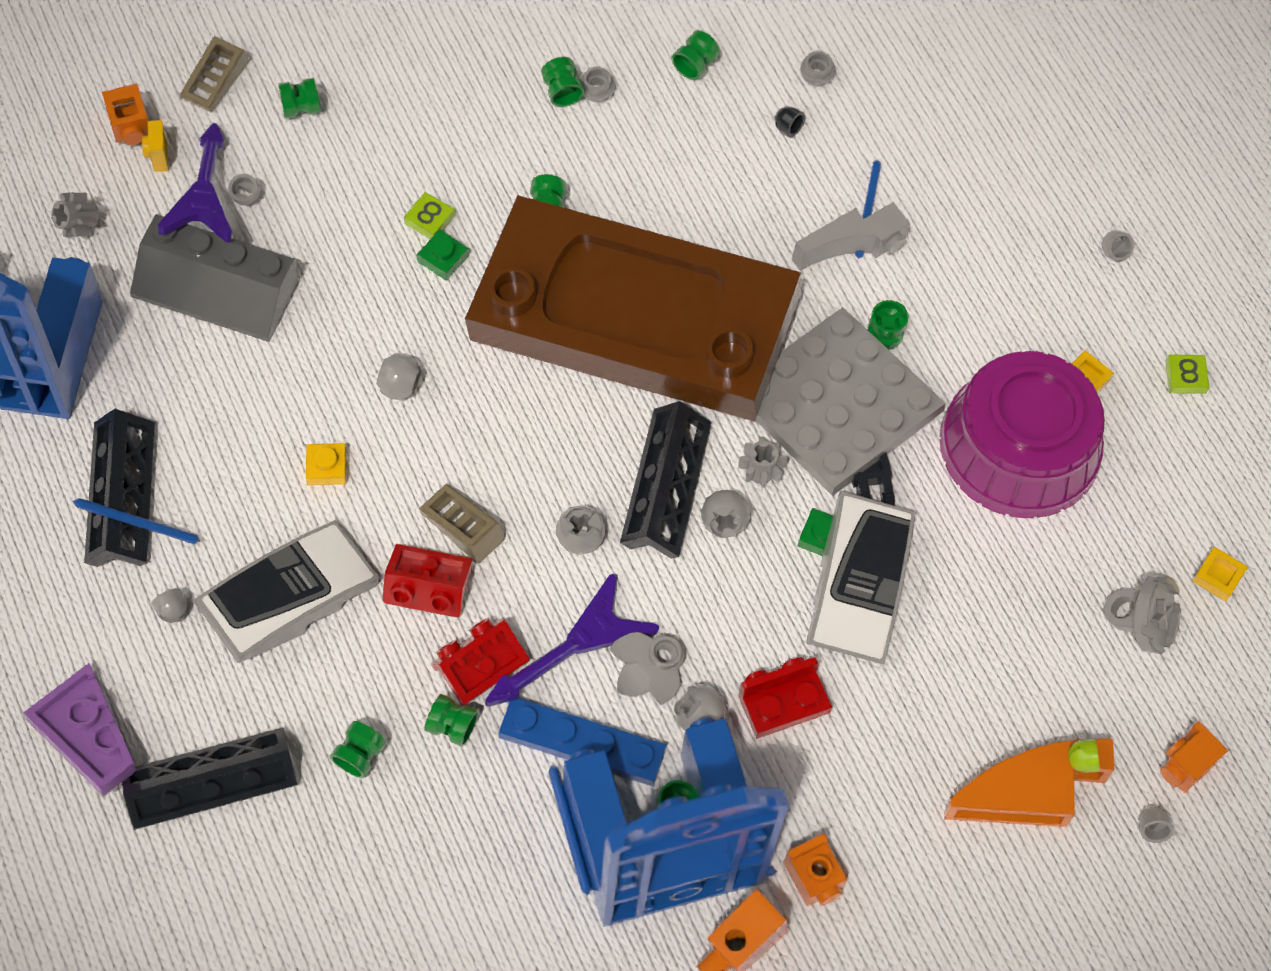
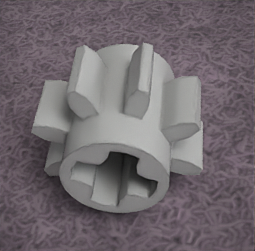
[51,192,99,237]
[738,437,787,488]

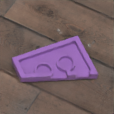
[23,663,136,797]

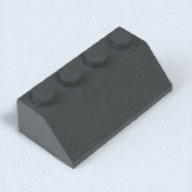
[130,214,298,342]

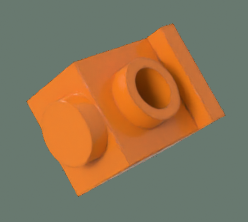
[102,84,148,145]
[1160,721,1229,794]
[783,833,847,907]

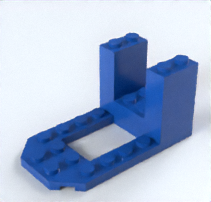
[0,257,103,419]
[563,718,789,927]

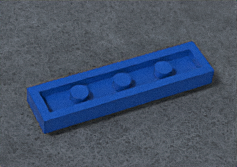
[498,698,666,787]

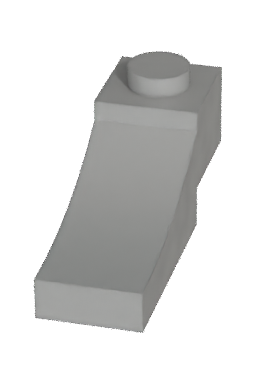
[792,202,911,271]

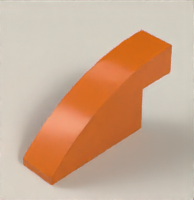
[944,739,1115,827]

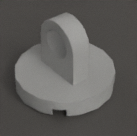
[1104,574,1181,654]

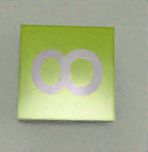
[404,192,455,239]
[1165,354,1210,394]

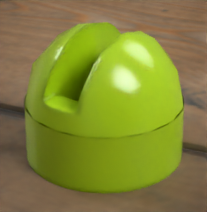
[1068,738,1099,773]

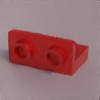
[383,543,473,618]
[430,617,530,705]
[738,657,832,739]

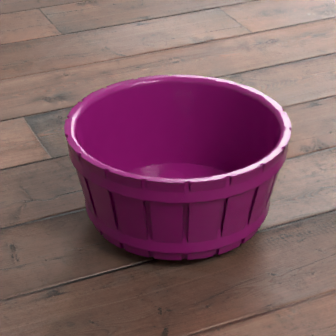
[939,351,1105,518]

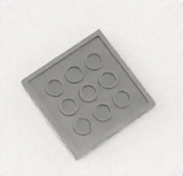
[755,307,946,496]

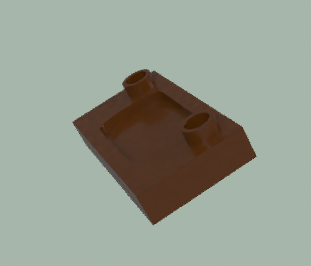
[465,195,801,422]

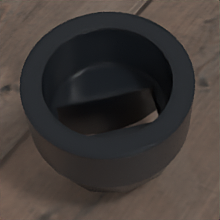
[775,106,805,138]

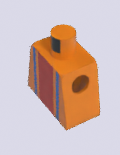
[696,889,788,971]

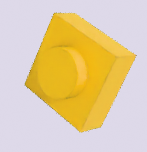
[142,120,169,172]
[1072,350,1114,393]
[306,443,346,486]
[1192,546,1248,602]

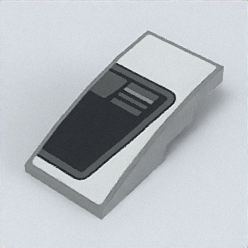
[806,491,915,664]
[194,520,380,663]

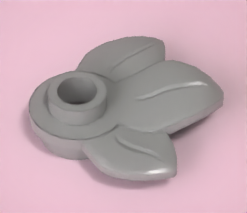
[610,632,685,705]

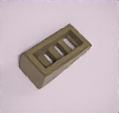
[179,35,249,113]
[419,483,505,563]

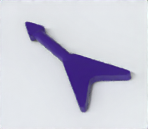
[158,123,232,242]
[485,574,659,707]

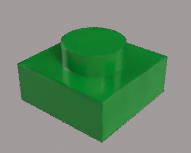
[417,229,469,281]
[797,508,833,556]

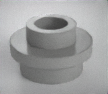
[800,51,835,85]
[580,67,615,101]

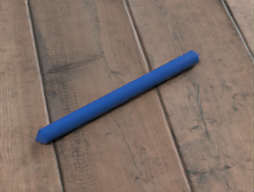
[855,160,882,259]
[73,498,200,544]
[548,765,591,895]

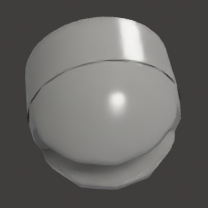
[228,174,260,206]
[1101,230,1134,261]
[151,588,187,623]
[1139,806,1174,843]

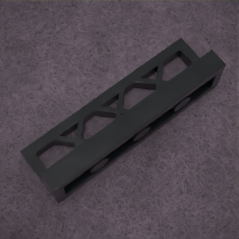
[620,401,711,559]
[84,408,155,567]
[122,727,298,830]

